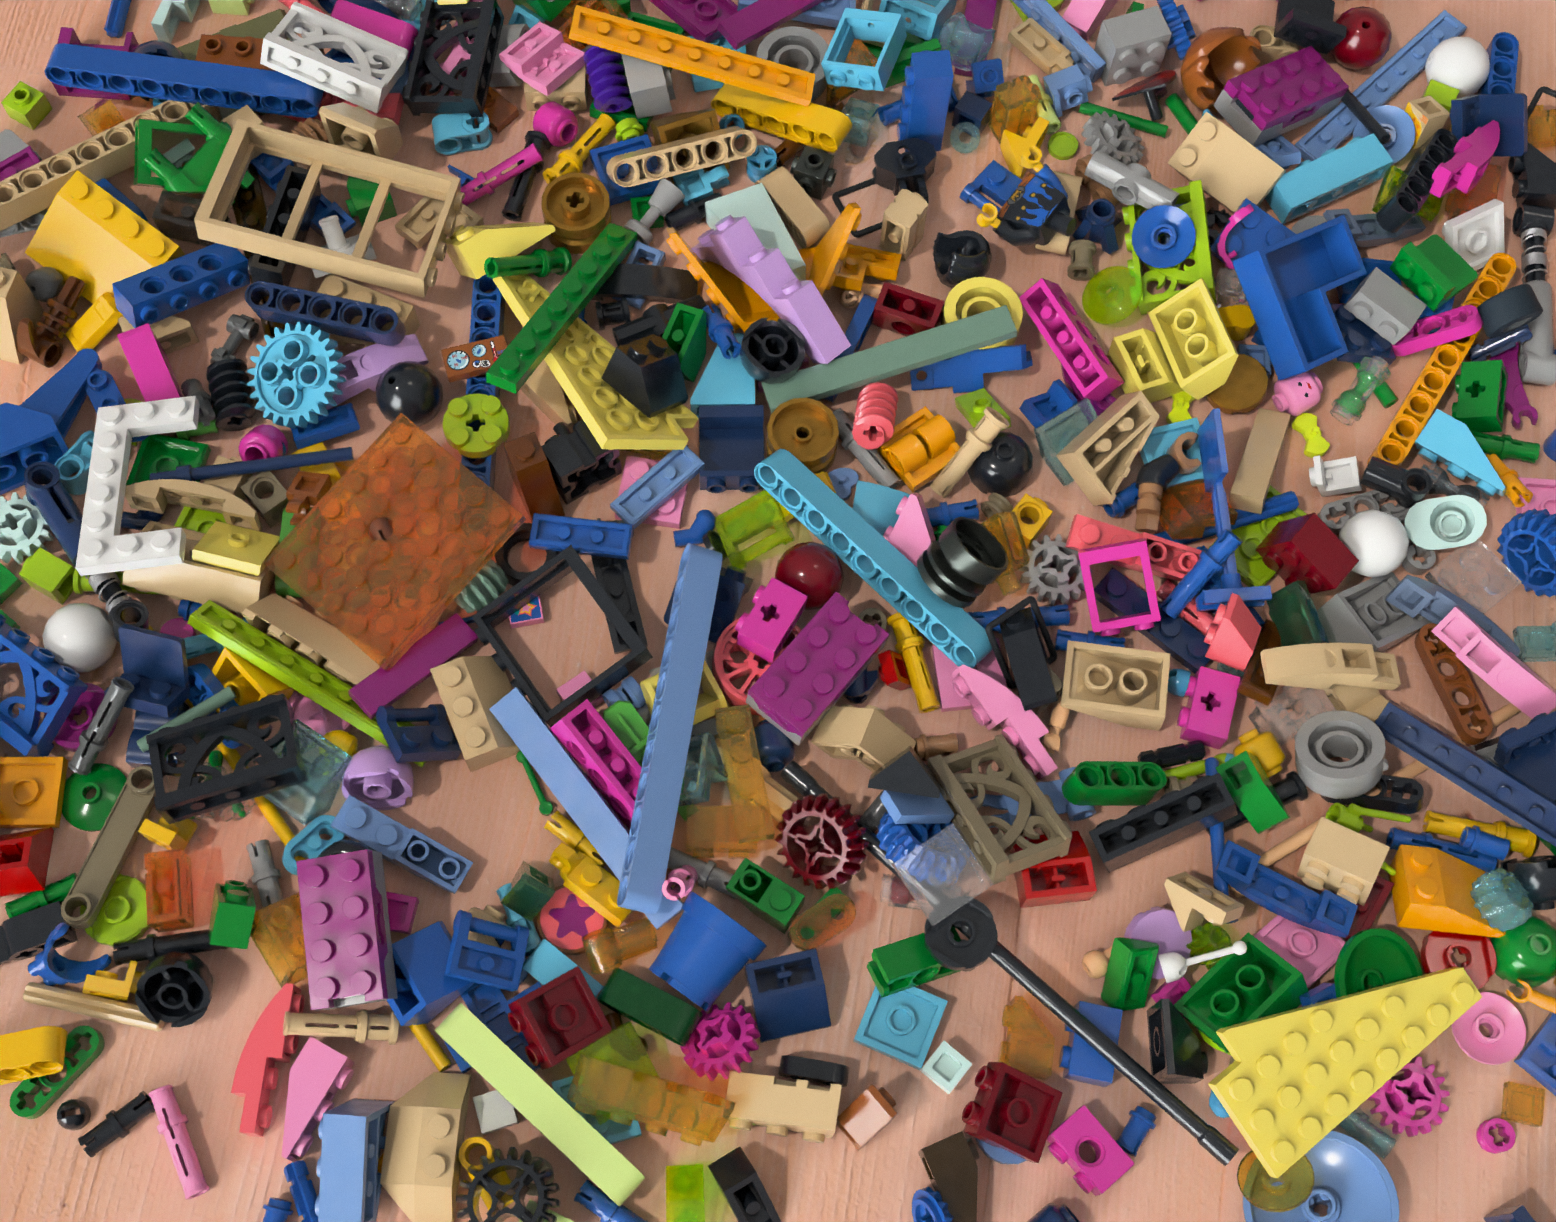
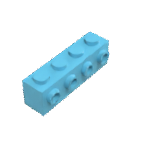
[1265,133,1393,224]

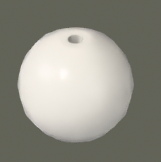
[1425,37,1490,99]
[1338,509,1409,578]
[42,603,117,672]

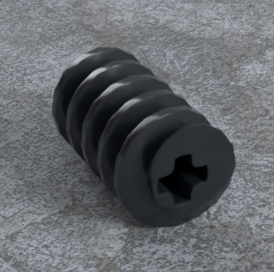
[206,359,256,431]

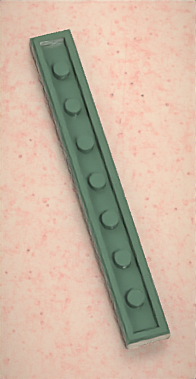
[761,305,1017,414]

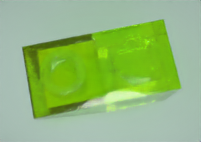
[666,1164,705,1222]

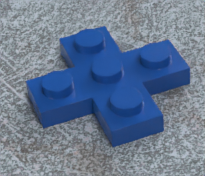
[444,981,541,1074]

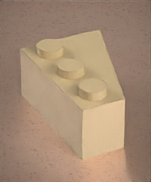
[1056,391,1160,506]

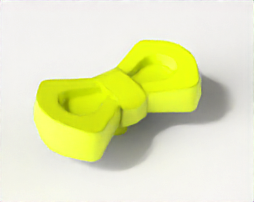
[1166,391,1195,424]
[1291,413,1330,458]

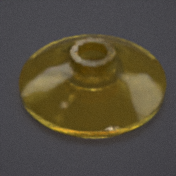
[1237,1150,1315,1212]

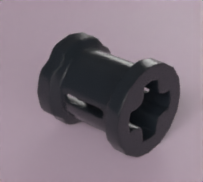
[595,297,631,330]

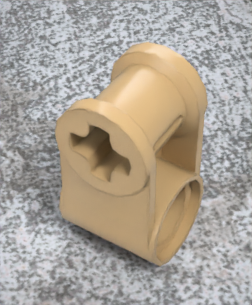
[1249,25,1299,65]

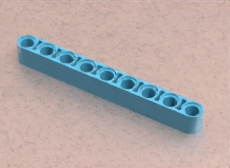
[754,449,993,668]

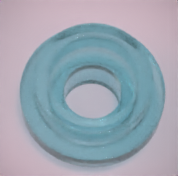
[950,122,980,153]

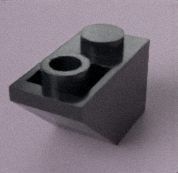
[1508,142,1556,210]

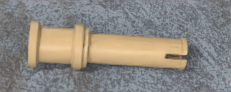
[930,407,1010,498]
[283,1010,399,1045]

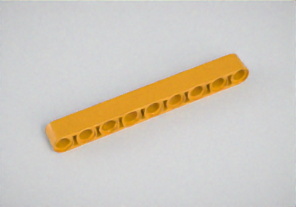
[1367,253,1517,466]

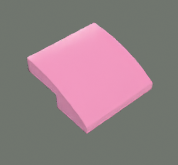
[499,21,586,96]

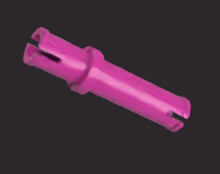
[461,143,544,206]

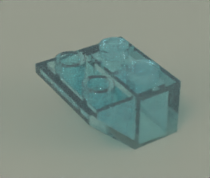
[262,719,352,826]

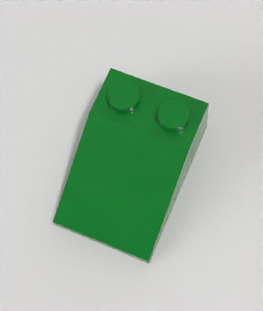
[1174,932,1309,1053]

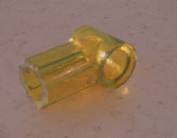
[582,917,658,974]

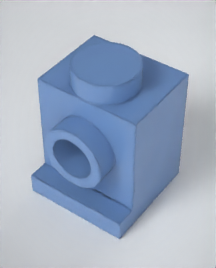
[1043,64,1093,117]

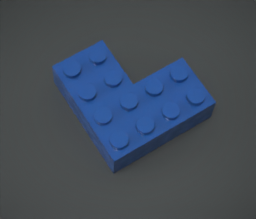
[1232,215,1367,380]

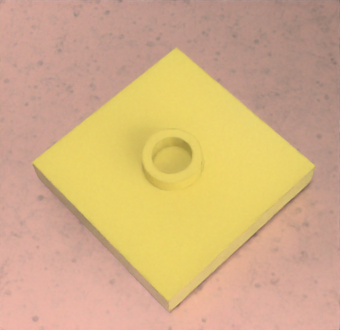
[192,521,280,576]

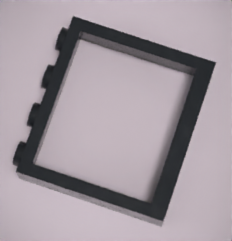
[471,545,653,727]

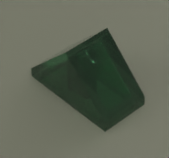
[500,861,555,922]

